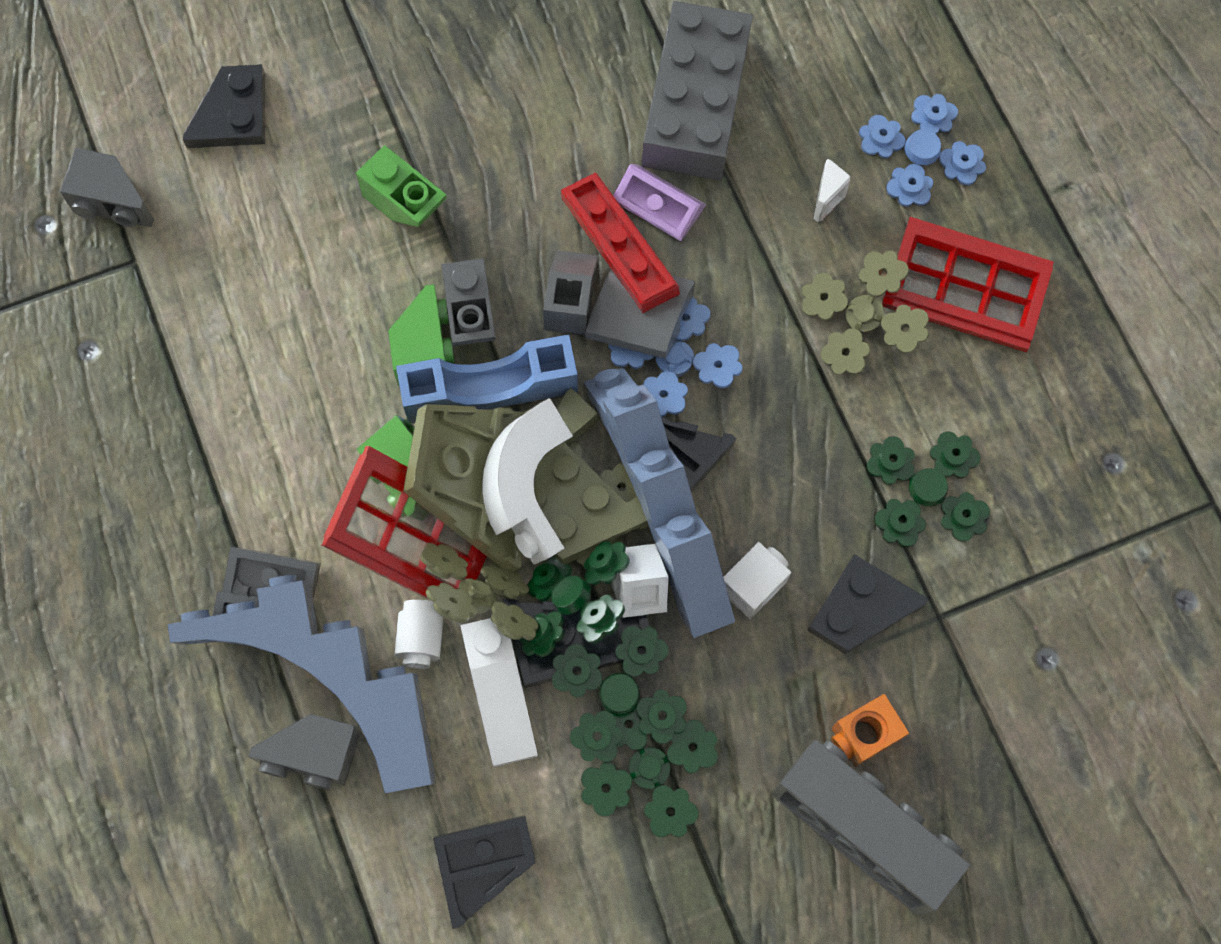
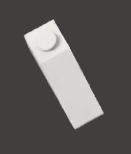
[460,618,538,767]

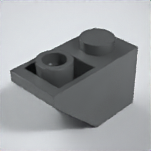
[60,148,154,227]
[543,250,598,335]
[441,258,496,346]
[248,714,361,790]

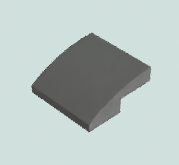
[585,269,695,359]
[213,546,321,616]

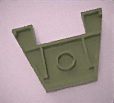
[534,388,649,565]
[403,404,530,572]

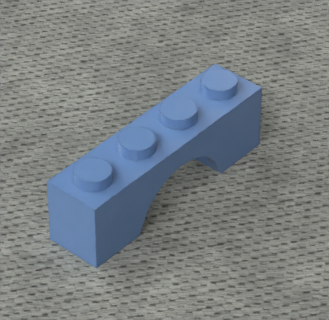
[396,335,578,423]

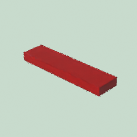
[560,172,680,313]

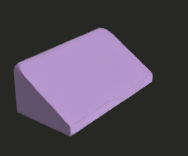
[613,164,706,241]

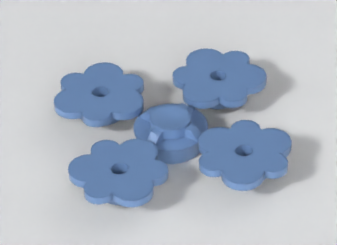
[859,94,986,207]
[608,297,742,417]

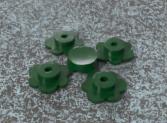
[866,431,990,547]
[520,541,630,657]
[552,626,687,762]
[581,700,718,838]

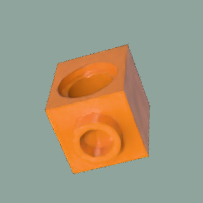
[831,694,909,768]

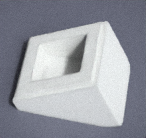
[813,159,851,222]

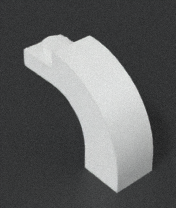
[482,398,573,565]

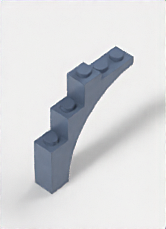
[584,368,735,638]
[167,575,436,793]

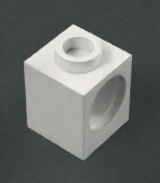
[723,542,792,620]
[611,544,668,618]

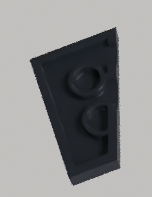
[503,599,650,688]

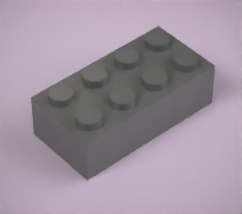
[642,1,753,181]
[770,739,970,916]

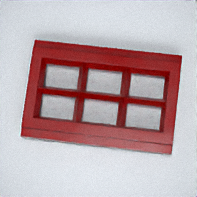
[882,217,1054,353]
[321,446,487,601]

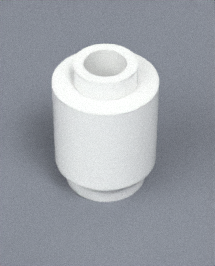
[395,600,444,669]

